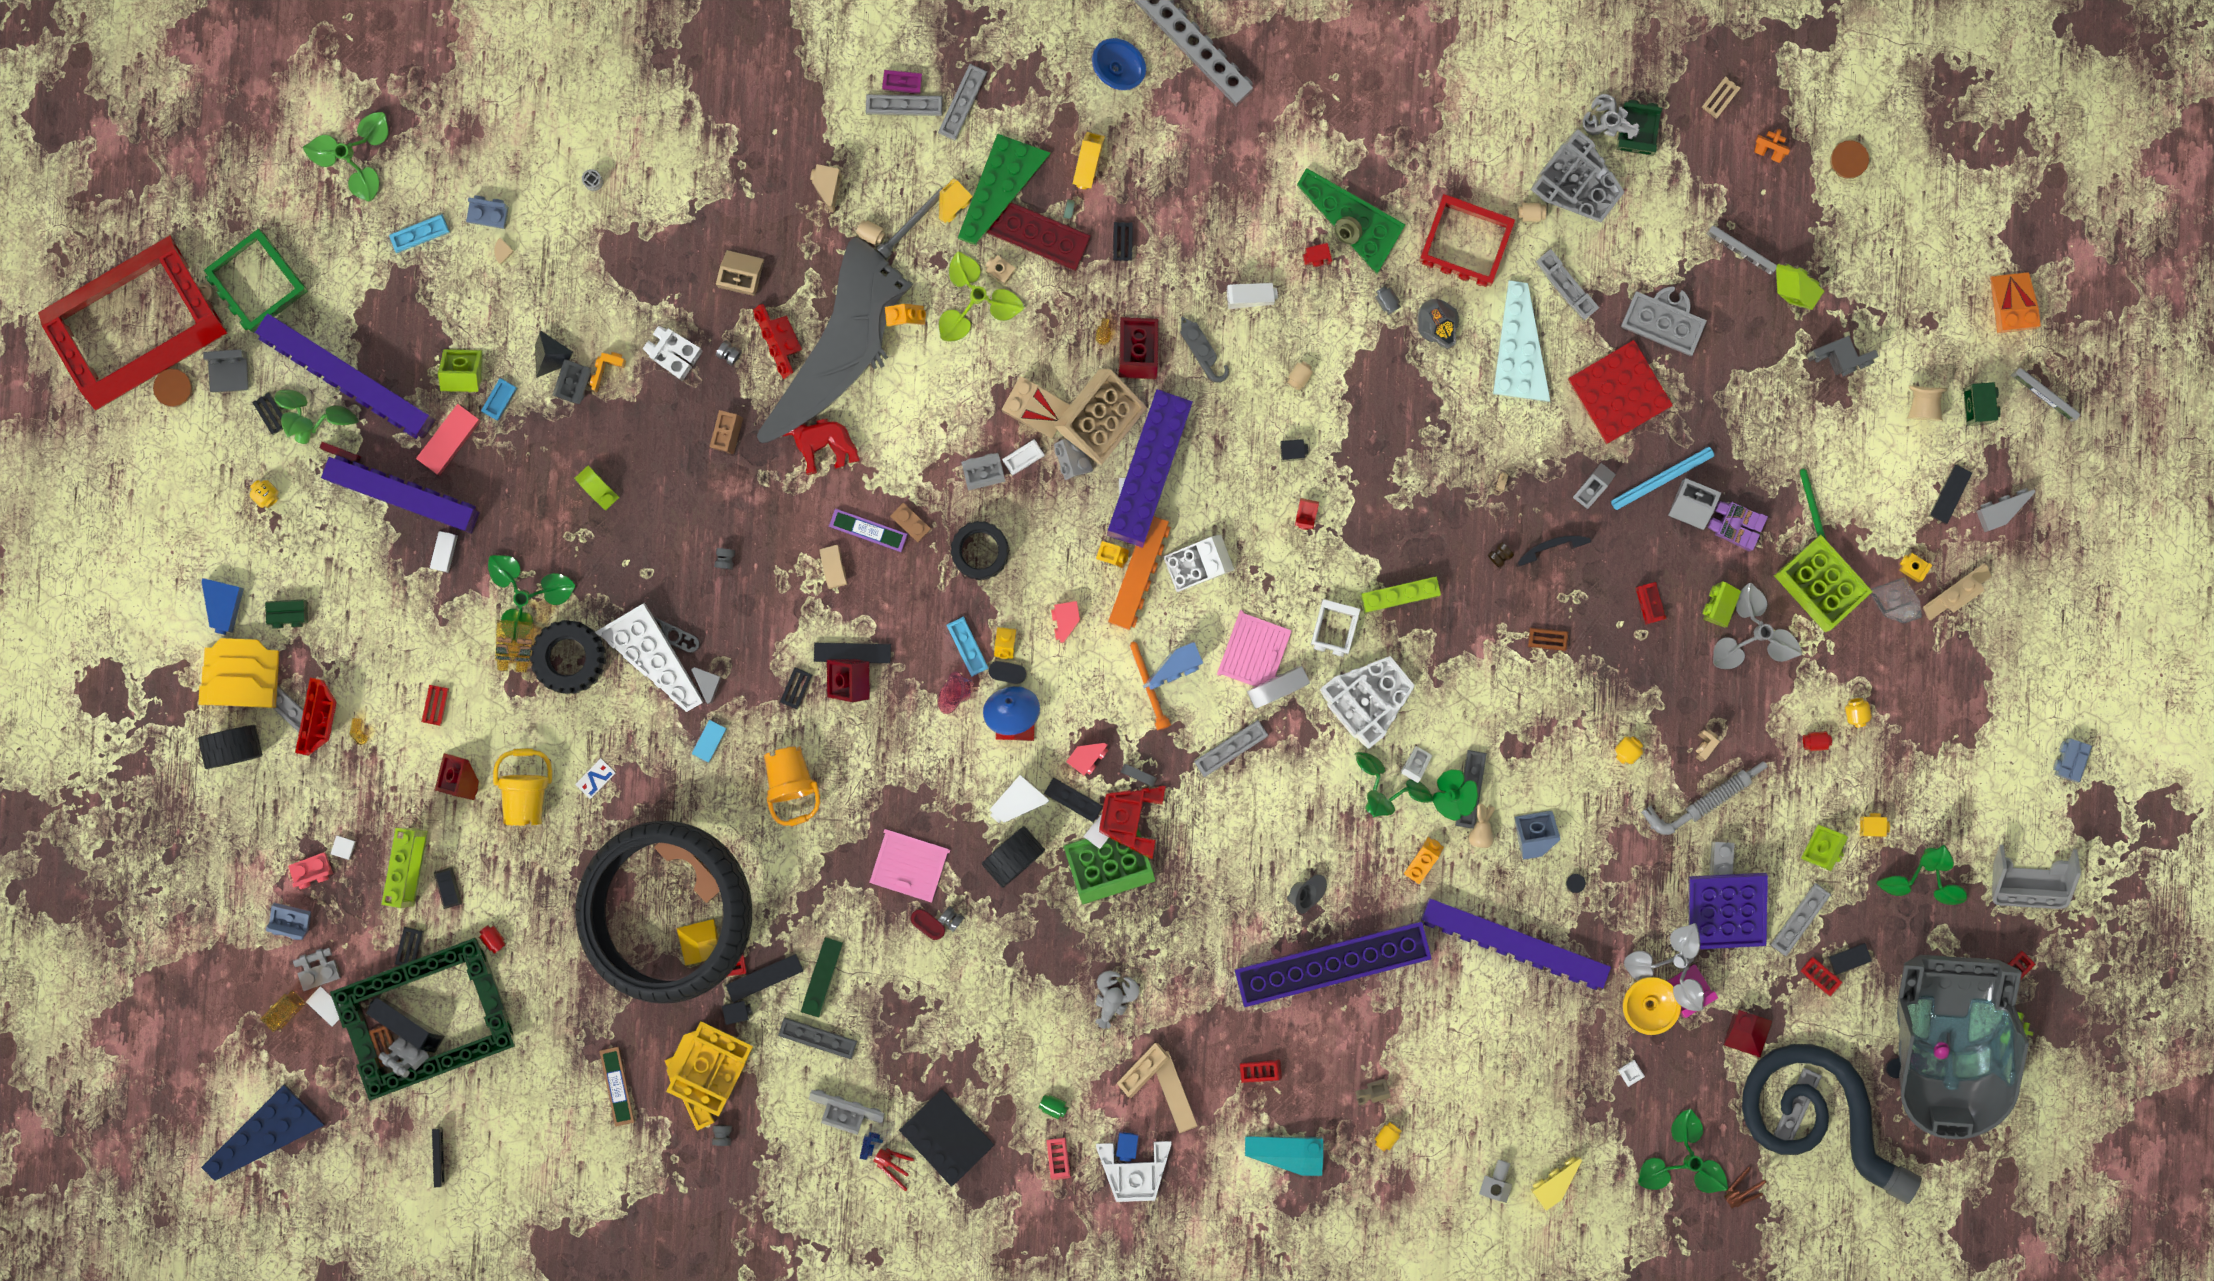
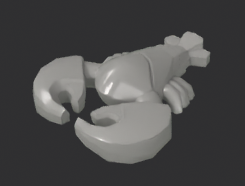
[1583,94,1640,139]
[1095,971,1140,1029]

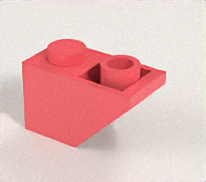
[1051,601,1080,643]
[1066,743,1108,776]

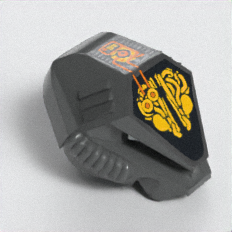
[1417,299,1459,349]

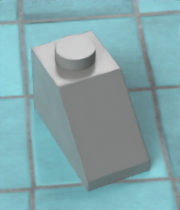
[1573,463,1616,509]

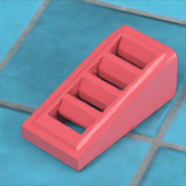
[1047,1138,1071,1180]

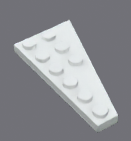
[595,603,704,712]

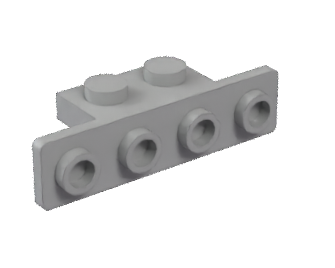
[809,1090,885,1135]

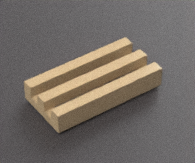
[1701,76,1740,119]

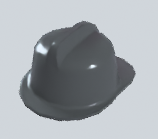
[1286,875,1327,914]

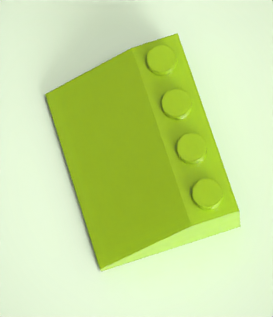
[1774,535,1873,633]

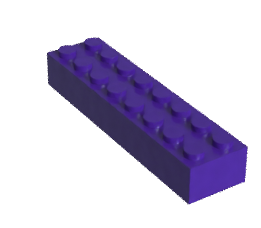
[1106,389,1193,548]
[321,455,480,534]

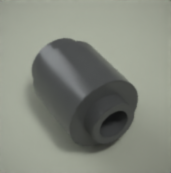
[1375,285,1401,315]

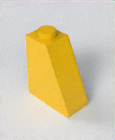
[1073,132,1105,190]

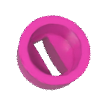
[1933,1042,1950,1059]

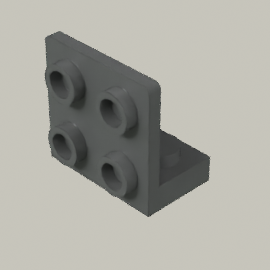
[203,349,249,393]

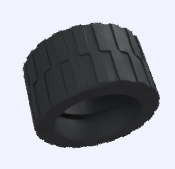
[951,521,1009,580]
[198,725,263,769]
[982,826,1045,888]

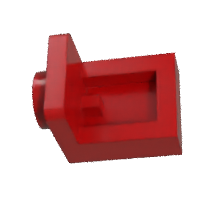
[1295,498,1319,530]

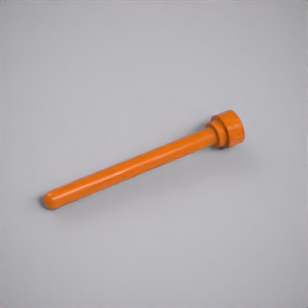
[1130,642,1171,731]

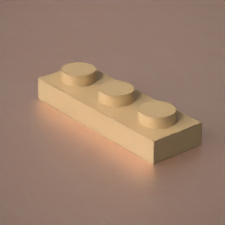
[1117,1043,1170,1098]

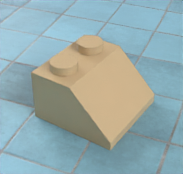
[810,164,842,212]

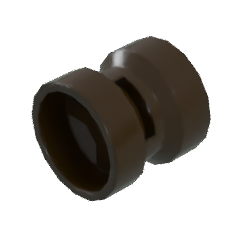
[1488,542,1514,568]

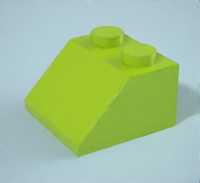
[438,349,482,392]

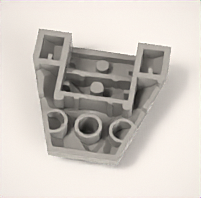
[1530,129,1624,223]

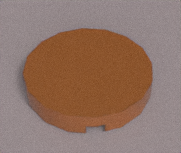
[1830,140,1869,179]
[153,369,193,407]

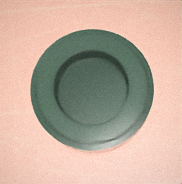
[1063,199,1075,219]

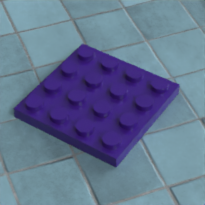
[1688,873,1768,949]

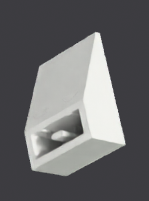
[1163,535,1234,592]

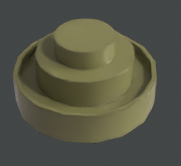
[1334,216,1362,245]

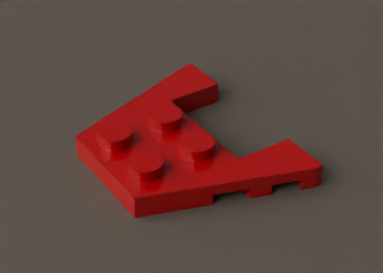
[1099,786,1166,859]

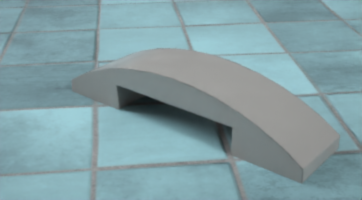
[1536,249,1599,320]

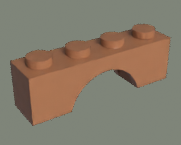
[654,843,720,904]

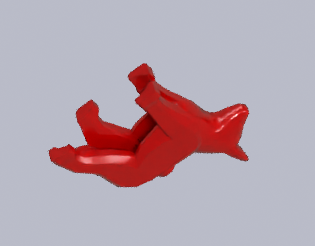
[783,419,860,475]

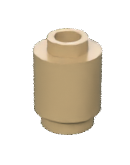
[1518,203,1546,222]
[856,220,886,246]
[1287,361,1314,391]

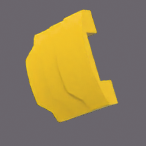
[198,638,279,708]
[666,1021,753,1117]

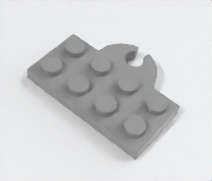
[1621,287,1707,356]

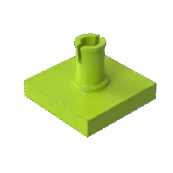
[1801,824,1848,871]

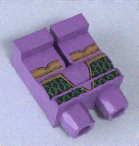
[1707,501,1768,551]

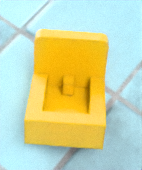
[994,627,1016,659]

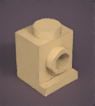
[985,255,1016,286]

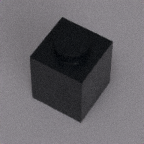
[1280,439,1308,462]
[722,1000,753,1025]

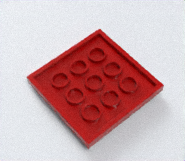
[1568,340,1673,445]

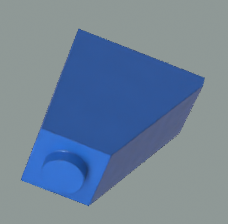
[201,578,244,635]

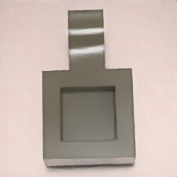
[1355,1079,1391,1105]

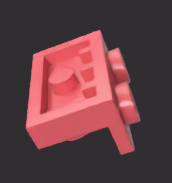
[288,852,333,890]

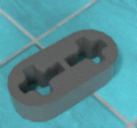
[1120,763,1157,787]

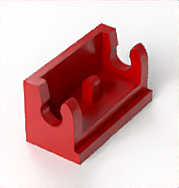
[1635,582,1666,625]

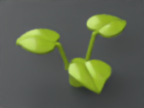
[938,251,1024,342]

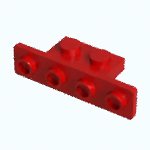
[753,304,802,379]

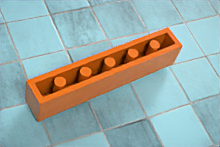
[1108,516,1171,631]

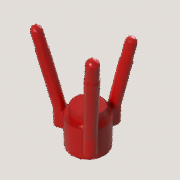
[873,1148,914,1191]

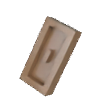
[890,503,931,543]

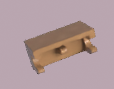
[710,410,743,455]

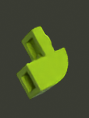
[574,465,619,511]

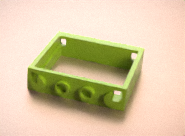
[381,828,428,908]

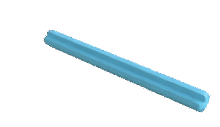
[1611,447,1714,510]

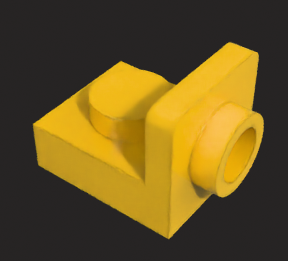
[1096,541,1129,568]

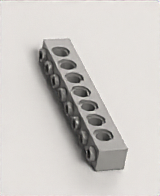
[1134,0,1253,107]

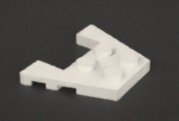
[1096,1141,1171,1202]

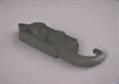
[1180,317,1229,383]

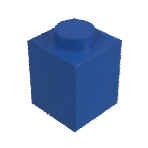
[1116,1132,1138,1161]

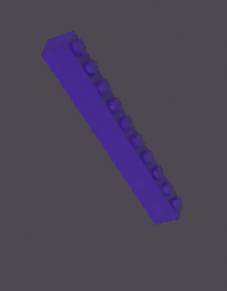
[1420,898,1611,990]

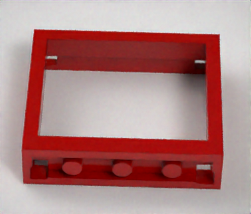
[1419,194,1515,288]

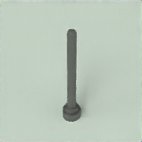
[876,188,943,259]

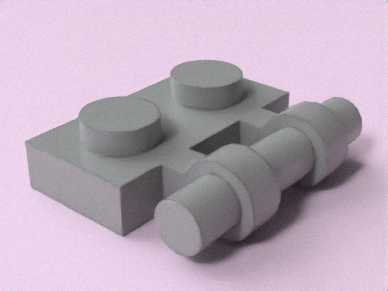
[293,947,341,991]
[379,1037,429,1078]

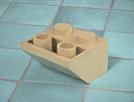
[716,250,764,296]

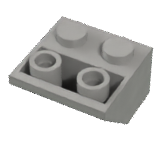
[1668,478,1721,530]

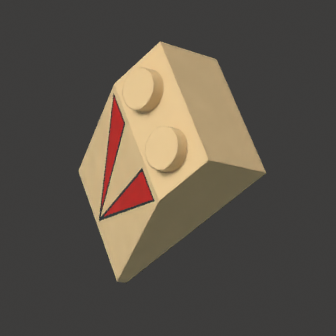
[1002,376,1070,439]

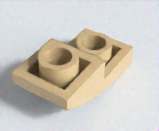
[820,545,847,589]

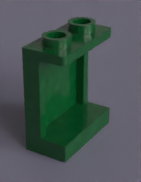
[1616,100,1663,156]

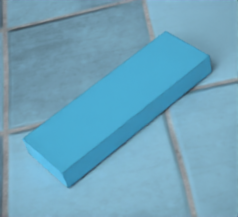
[389,214,450,253]
[947,617,989,677]

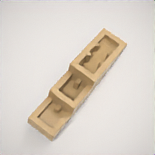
[1156,1051,1198,1133]

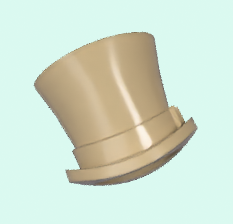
[1907,385,1948,422]

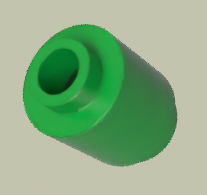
[1038,1094,1068,1120]

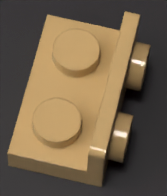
[1696,730,1720,762]

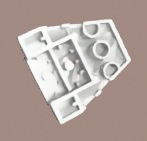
[1320,656,1415,749]

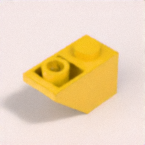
[939,178,972,223]

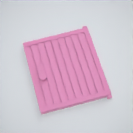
[1217,610,1292,687]
[869,829,950,902]

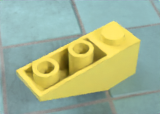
[1531,1156,1582,1211]

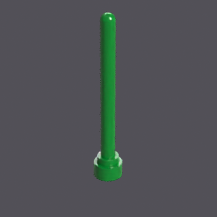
[1800,468,1827,541]

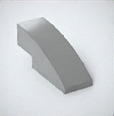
[1246,666,1310,709]

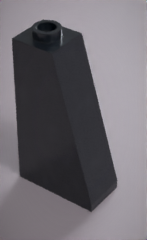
[366,997,445,1053]

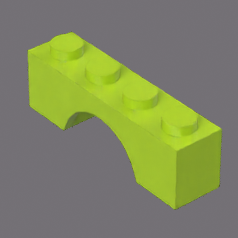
[1360,577,1441,614]

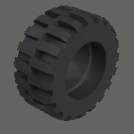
[530,620,606,694]

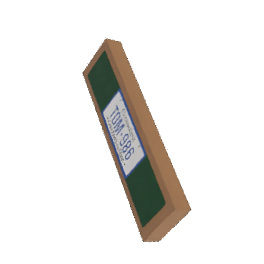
[599,1047,635,1127]

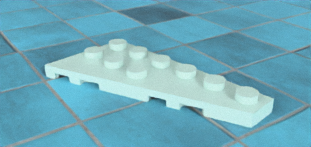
[1493,280,1550,402]

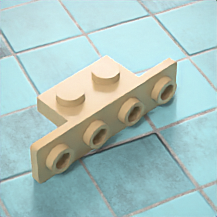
[1923,563,1991,620]

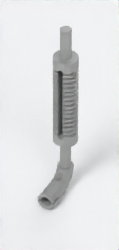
[1641,761,1768,835]

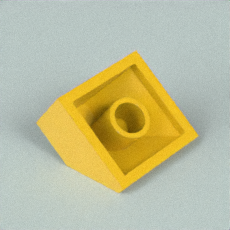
[676,919,719,966]

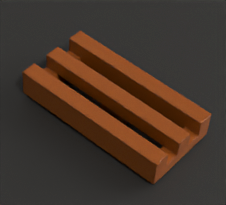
[1528,628,1568,651]
[369,1026,401,1067]

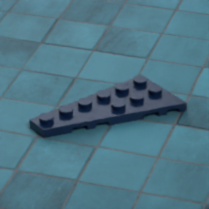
[201,1084,325,1181]

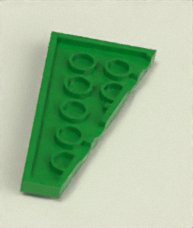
[1297,168,1406,275]

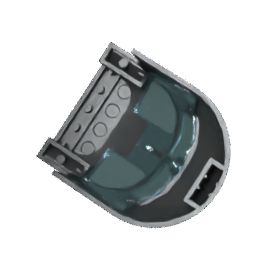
[1897,955,2029,1139]

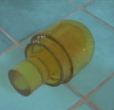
[1095,318,1111,345]

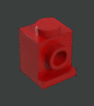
[1302,243,1332,267]

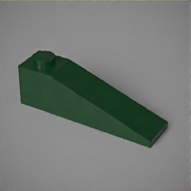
[801,937,843,1018]

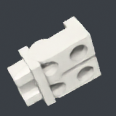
[643,326,703,382]

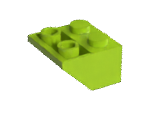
[1776,264,1824,310]
[1702,581,1741,628]

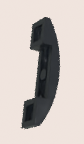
[1516,536,1592,567]

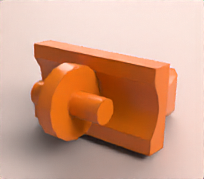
[1754,129,1790,163]

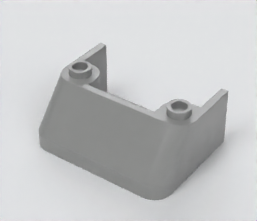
[1992,845,2081,909]

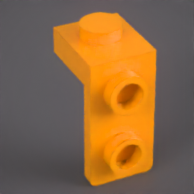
[885,304,926,326]
[590,352,626,392]
[1404,837,1444,884]

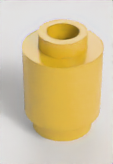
[1374,1122,1402,1152]

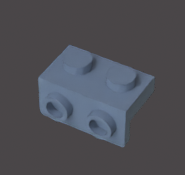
[266,902,311,940]

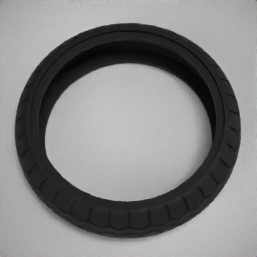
[575,821,752,1003]

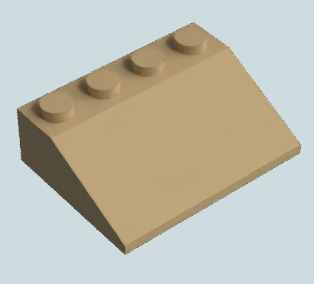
[1054,369,1147,465]

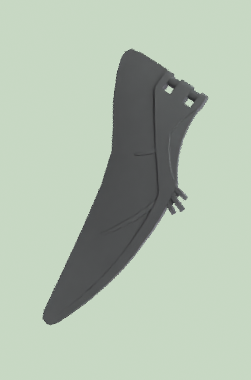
[757,237,913,443]

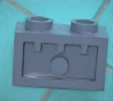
[466,195,509,229]

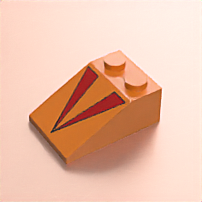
[1990,272,2041,334]

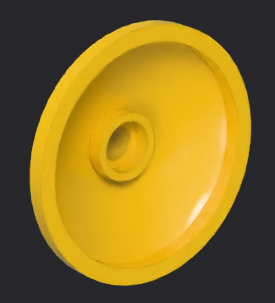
[1623,977,1681,1035]

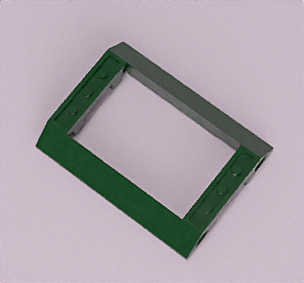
[330,937,515,1101]

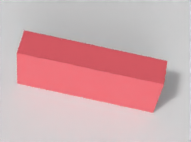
[416,404,481,476]

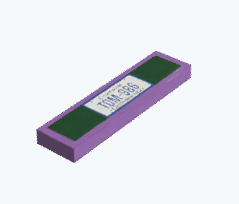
[829,509,908,552]

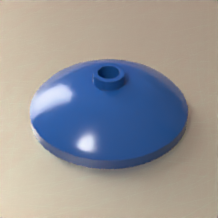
[1092,38,1146,90]
[983,686,1040,735]

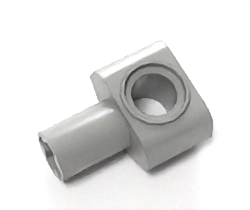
[1479,1159,1512,1203]

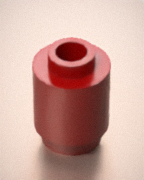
[1803,731,1832,752]
[478,925,506,954]

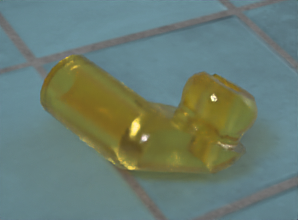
[349,718,368,745]

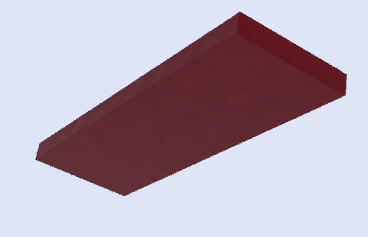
[986,202,1091,271]

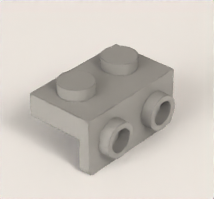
[1054,439,1093,480]
[961,453,1005,491]

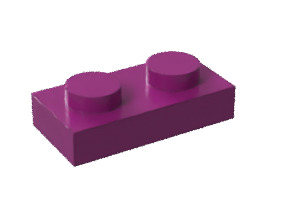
[882,70,922,94]

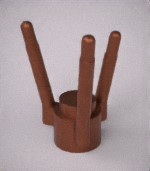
[1724,1167,1767,1209]

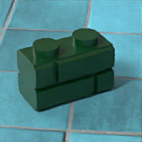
[265,599,309,629]

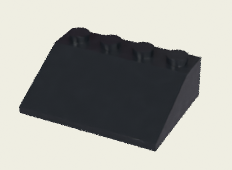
[899,1089,994,1187]

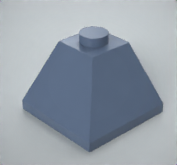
[1514,810,1560,860]

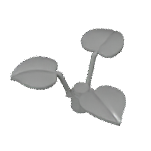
[1713,583,1802,669]
[1624,924,1704,1011]

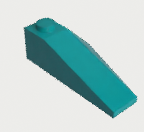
[1245,1136,1323,1176]

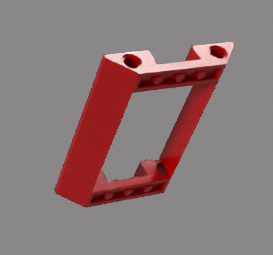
[38,235,228,411]

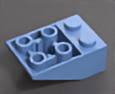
[1143,642,1203,690]

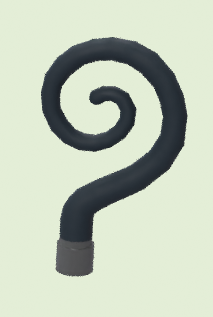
[1742,1044,1922,1204]

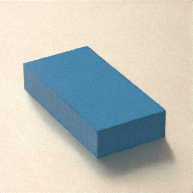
[481,378,517,421]

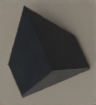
[535,331,573,378]

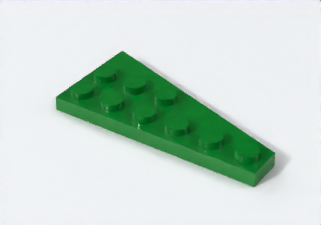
[958,134,1051,246]

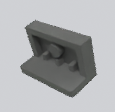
[552,359,592,404]

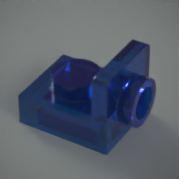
[859,1132,884,1160]

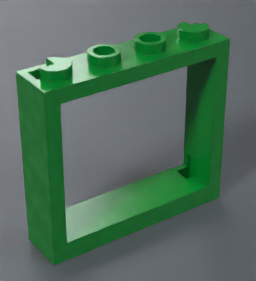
[204,228,308,333]

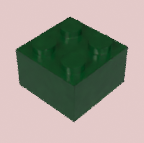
[1963,382,2001,426]

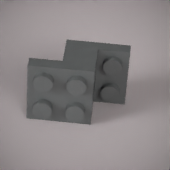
[1807,336,1879,377]

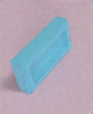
[692,720,727,763]

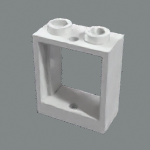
[1310,599,1360,657]

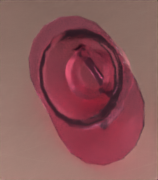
[938,672,973,714]

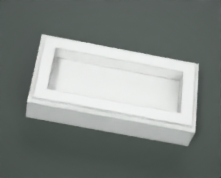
[1002,439,1045,476]

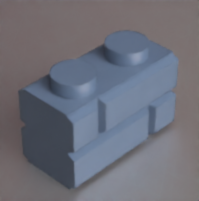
[2053,738,2092,783]

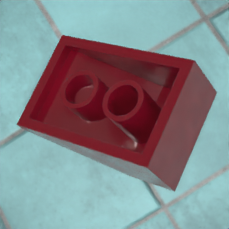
[1118,317,1158,379]

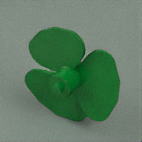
[1432,769,1478,821]

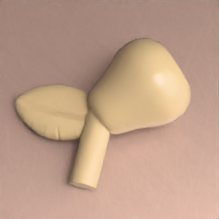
[1468,804,1495,848]

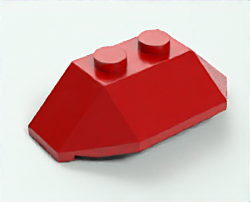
[295,677,337,756]

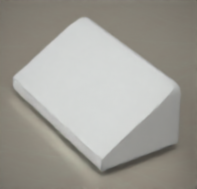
[430,531,458,573]

